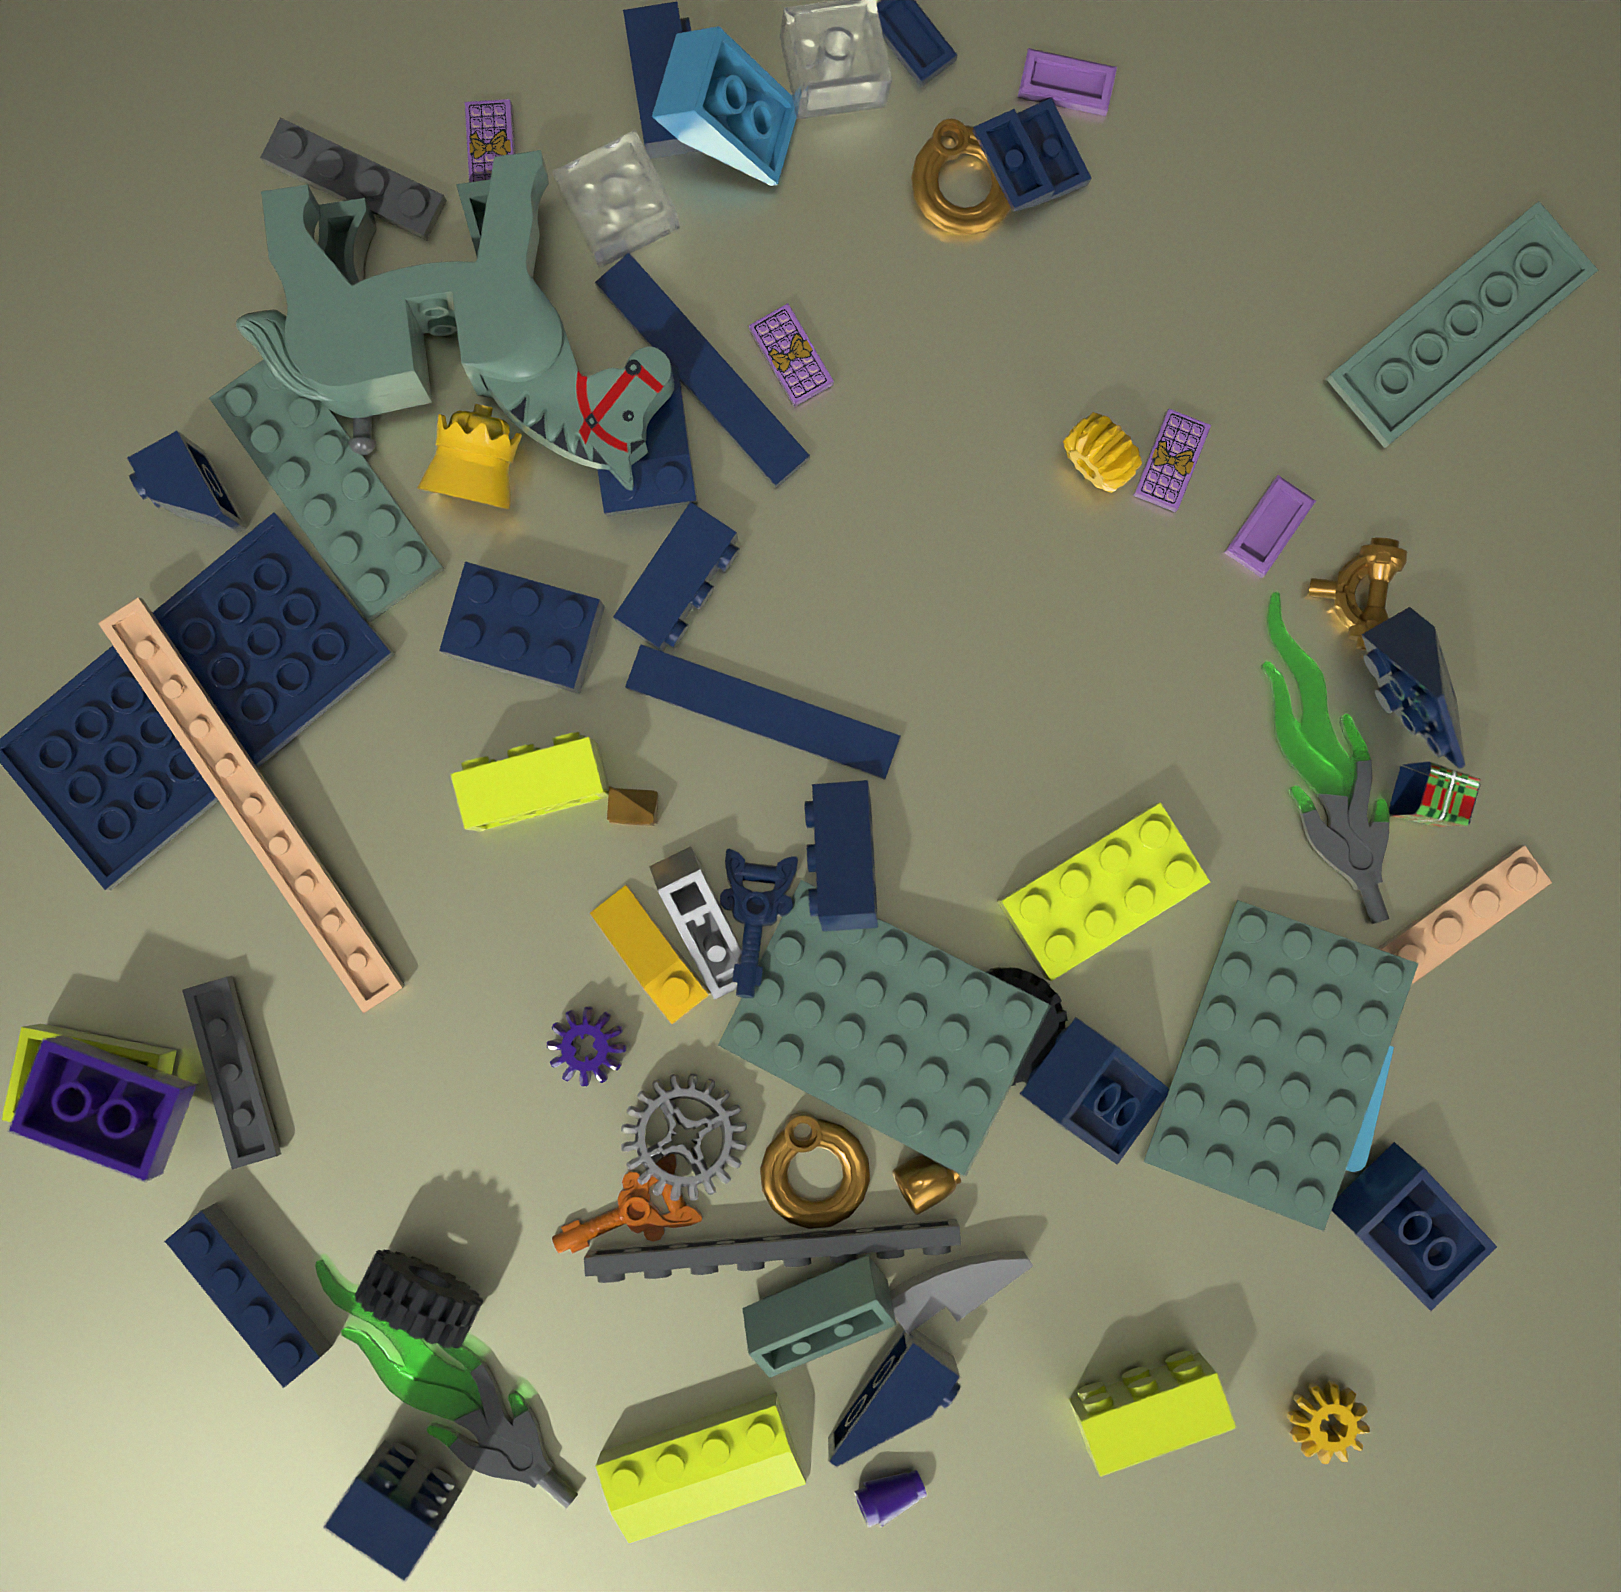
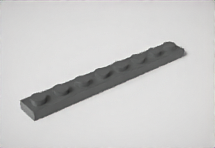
[584,1219,961,1283]

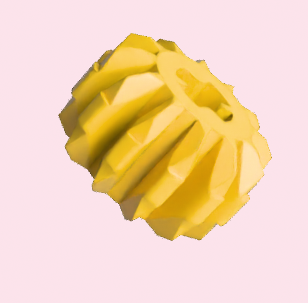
[1063,412,1142,493]
[1287,1381,1370,1464]

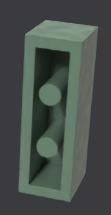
[742,1255,897,1378]

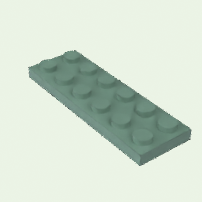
[1326,201,1598,448]
[209,359,445,622]

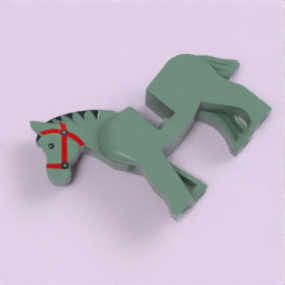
[236,150,674,490]

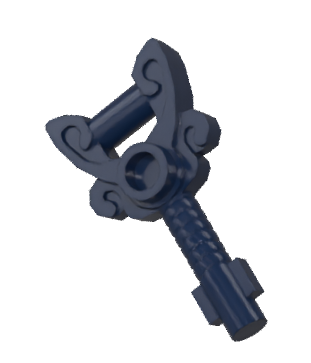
[720,849,798,998]

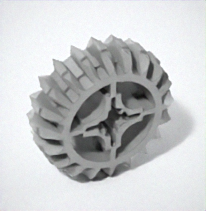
[621,1074,747,1201]

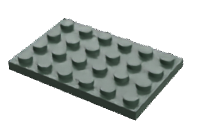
[718,880,1051,1176]
[1144,900,1419,1231]

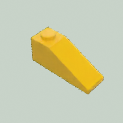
[590,885,711,1024]

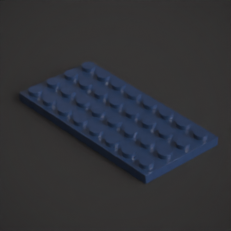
[0,512,395,890]

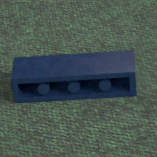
[164,1203,332,1388]

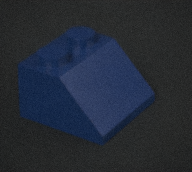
[127,431,246,533]

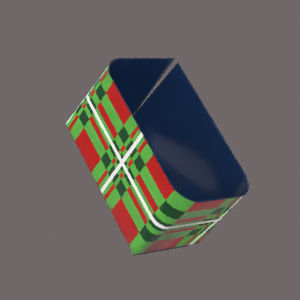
[1389,761,1481,827]

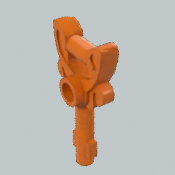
[552,1153,703,1254]

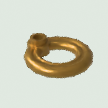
[911,119,1011,235]
[760,1112,870,1229]

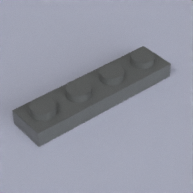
[260,117,447,241]
[182,976,281,1169]

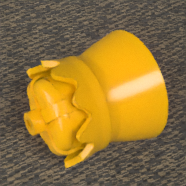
[417,404,522,509]

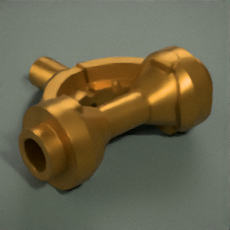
[1309,538,1407,651]

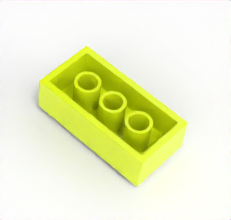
[997,802,1210,981]

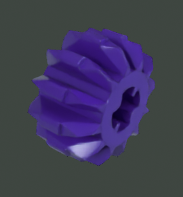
[546,1006,627,1087]

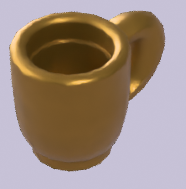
[892,1154,961,1215]

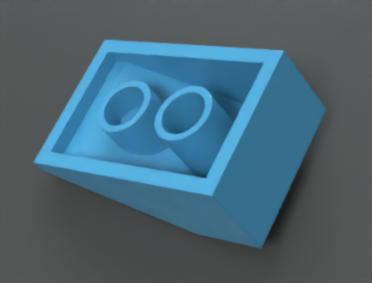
[652,26,800,186]

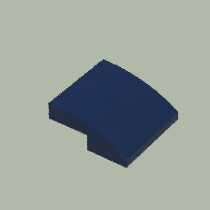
[972,98,1092,212]

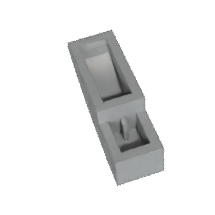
[890,1251,1033,1334]

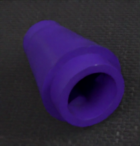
[854,1470,927,1528]

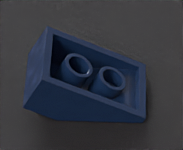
[597,366,698,516]
[1020,1017,1169,1165]
[1331,1142,1497,1311]
[828,1329,961,1467]

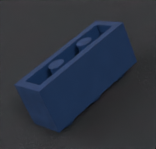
[623,1,699,159]
[613,502,740,652]
[805,780,878,932]

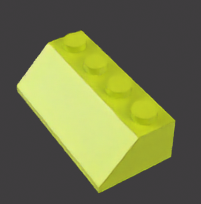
[595,1392,806,1543]

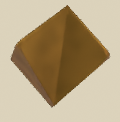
[607,786,659,826]

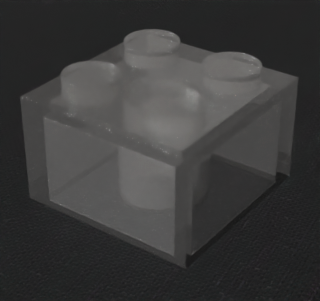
[780,0,892,119]
[552,130,680,269]

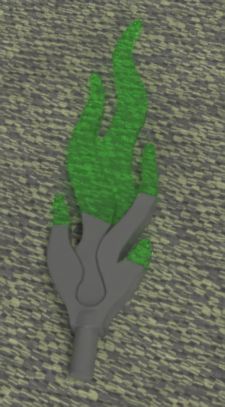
[1261,592,1390,924]
[315,1260,578,1509]

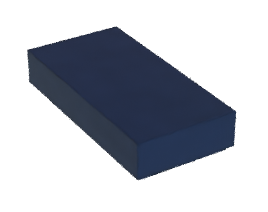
[866,0,957,87]

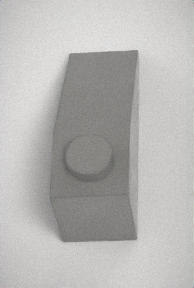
[649,847,742,1000]

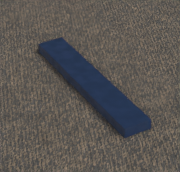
[595,253,810,488]
[625,644,900,780]

